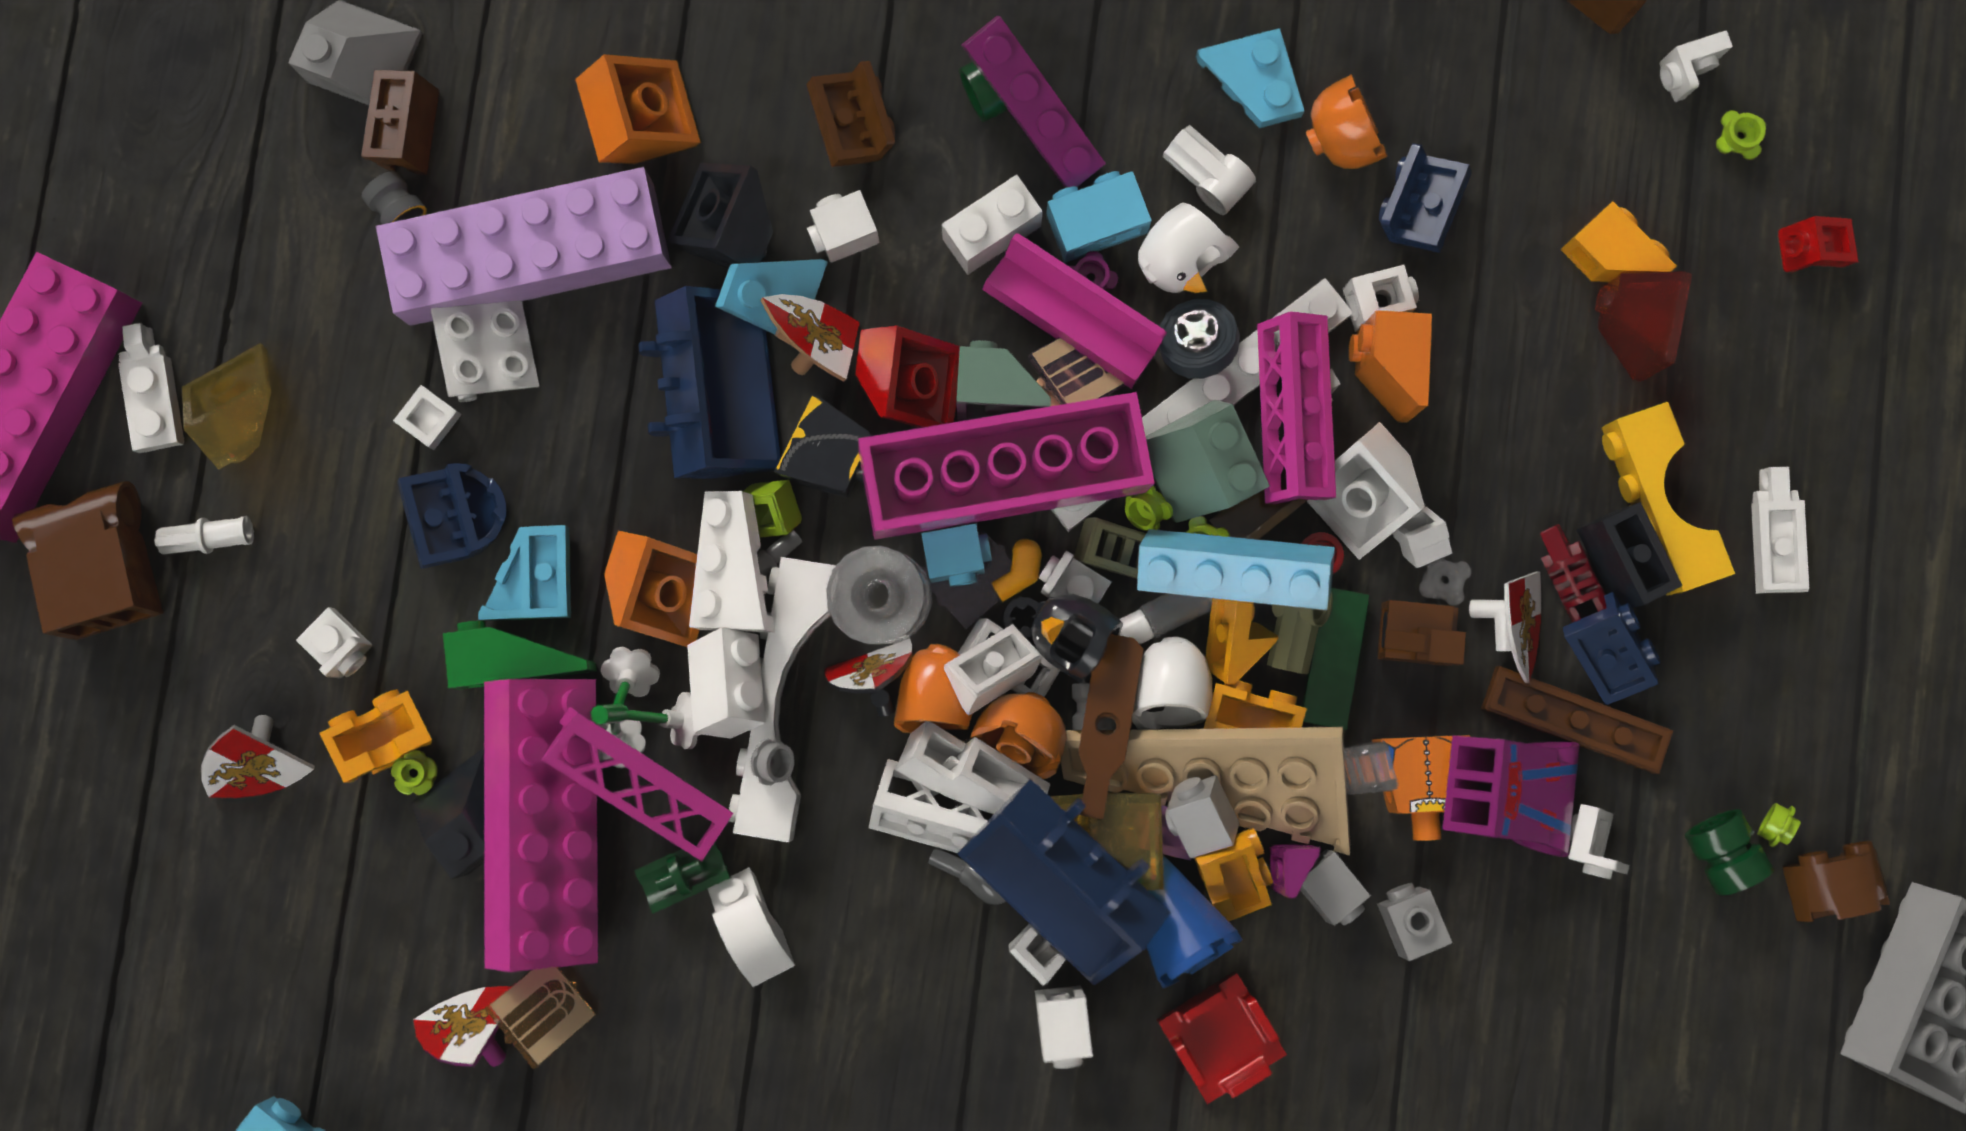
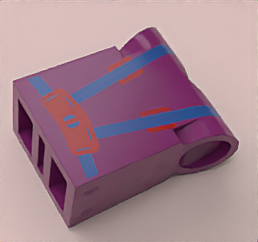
[1442,735,1580,857]

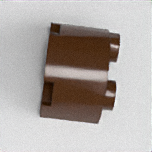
[1782,841,1891,922]

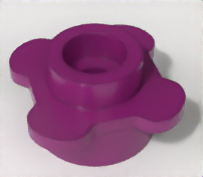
[1069,251,1118,290]

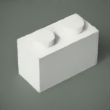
[942,175,1043,275]
[687,627,766,739]
[1035,985,1092,1068]

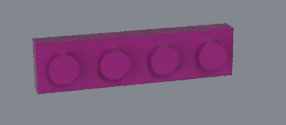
[961,16,1106,188]

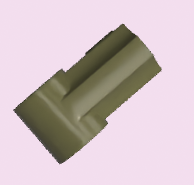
[1267,591,1333,674]

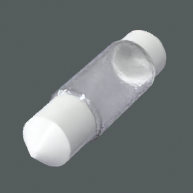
[1119,593,1212,644]

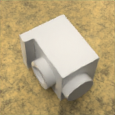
[1343,265,1419,332]

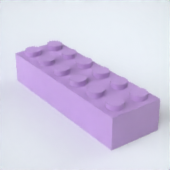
[376,167,671,326]

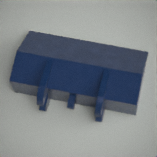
[638,286,781,479]
[957,778,1171,985]

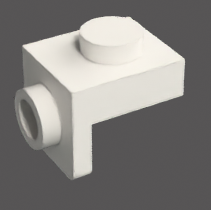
[1568,804,1629,880]

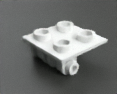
[431,300,539,402]

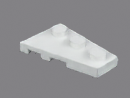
[689,491,775,632]

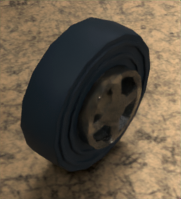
[1159,299,1240,379]

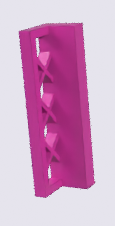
[1257,311,1336,504]
[542,707,734,861]

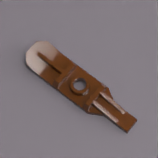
[1078,634,1143,820]

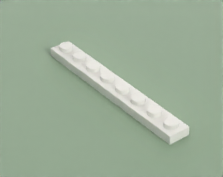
[1051,278,1353,532]

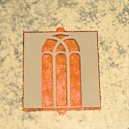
[484,967,596,1069]

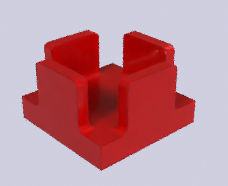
[1157,971,1287,1104]

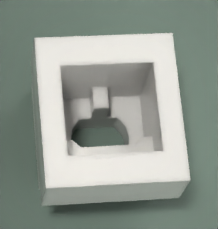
[1393,507,1452,568]

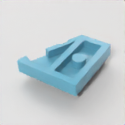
[1196,28,1304,128]
[715,259,828,334]
[478,525,571,621]

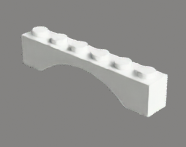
[728,557,839,842]

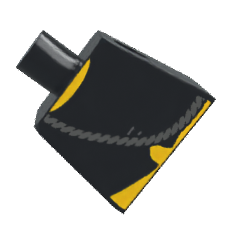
[774,393,874,498]

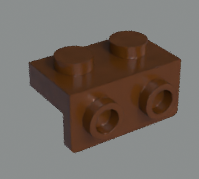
[806,61,895,167]

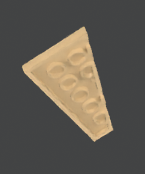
[1061,727,1351,855]

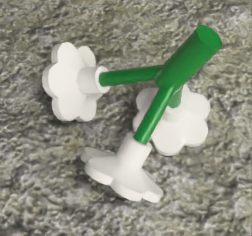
[591,647,701,768]

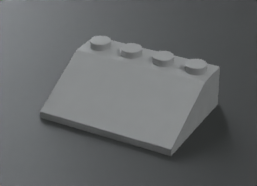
[1840,882,1966,1114]

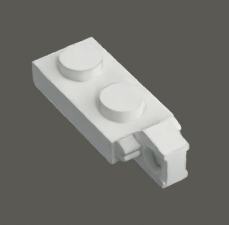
[118,323,184,453]
[1751,467,1809,594]

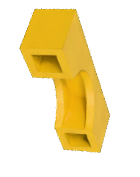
[1601,402,1735,596]

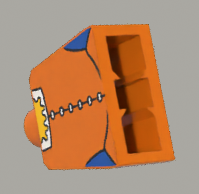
[1372,735,1470,841]

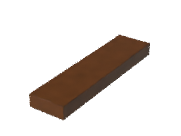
[1481,666,1673,774]

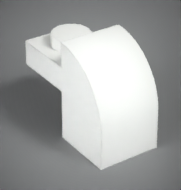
[708,867,795,987]

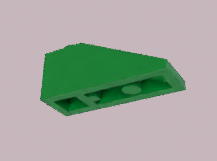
[443,620,597,690]

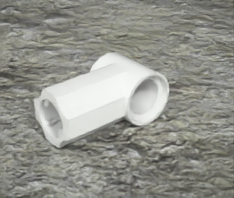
[1163,125,1256,215]

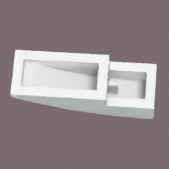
[895,721,1050,814]

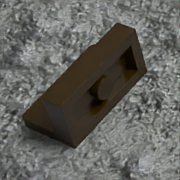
[1207,470,1308,540]

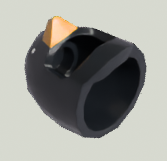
[1031,594,1124,684]

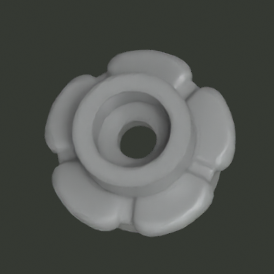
[751,739,794,786]

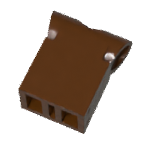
[12,481,164,640]

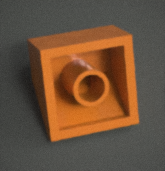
[575,54,701,164]
[1349,310,1432,423]

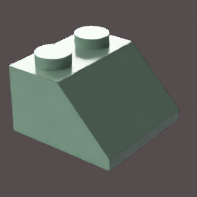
[956,340,1051,420]
[1146,400,1270,523]

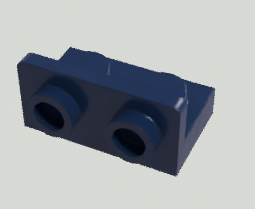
[1563,592,1661,705]

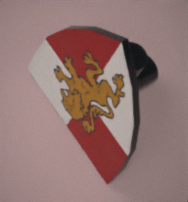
[824,638,914,717]

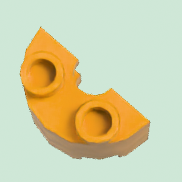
[1204,681,1307,729]
[319,689,432,783]
[1194,828,1273,921]

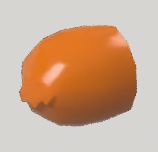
[894,644,973,733]

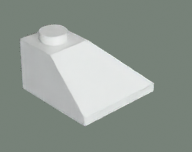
[1307,422,1425,560]

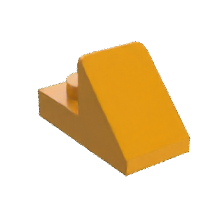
[1205,598,1278,685]

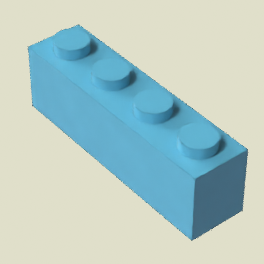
[1137,529,1335,610]

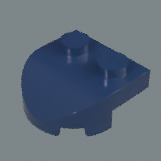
[397,463,506,569]

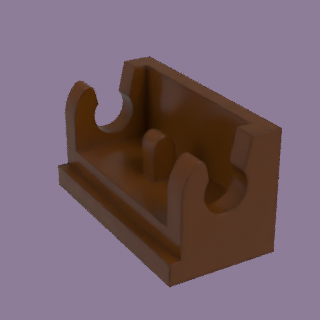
[361,70,439,175]

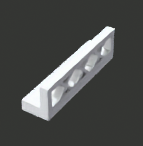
[869,759,1065,853]

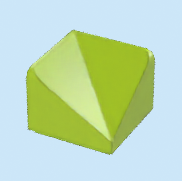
[743,480,802,537]

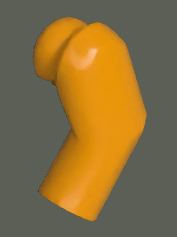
[991,539,1042,602]

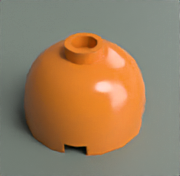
[1306,74,1388,169]
[971,692,1067,779]

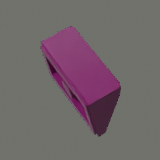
[1269,844,1321,898]

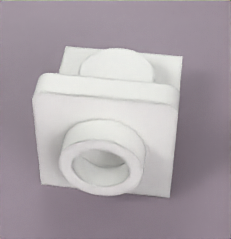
[1659,30,1733,102]
[1039,550,1111,604]
[296,607,373,678]

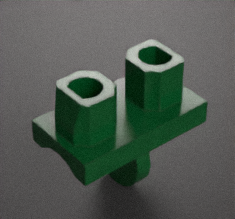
[634,841,732,914]

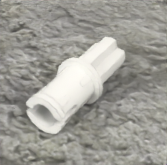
[154,516,254,555]

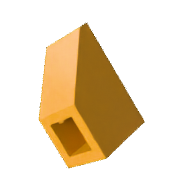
[1560,201,1677,284]

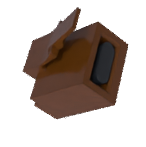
[1377,600,1466,666]

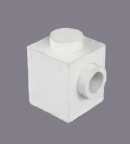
[807,190,880,263]

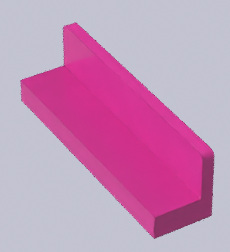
[983,233,1167,389]

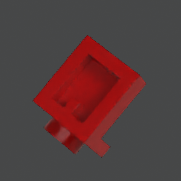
[1778,216,1858,272]

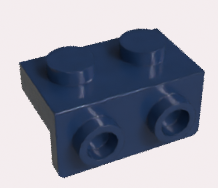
[1379,143,1472,253]

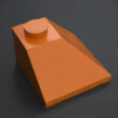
[604,531,699,647]

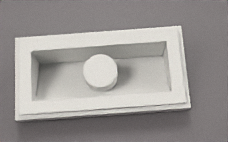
[944,624,1043,715]

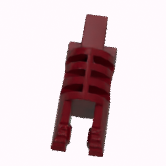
[1540,524,1607,623]

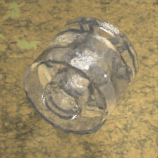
[826,546,933,645]

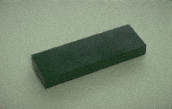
[1301,588,1369,730]

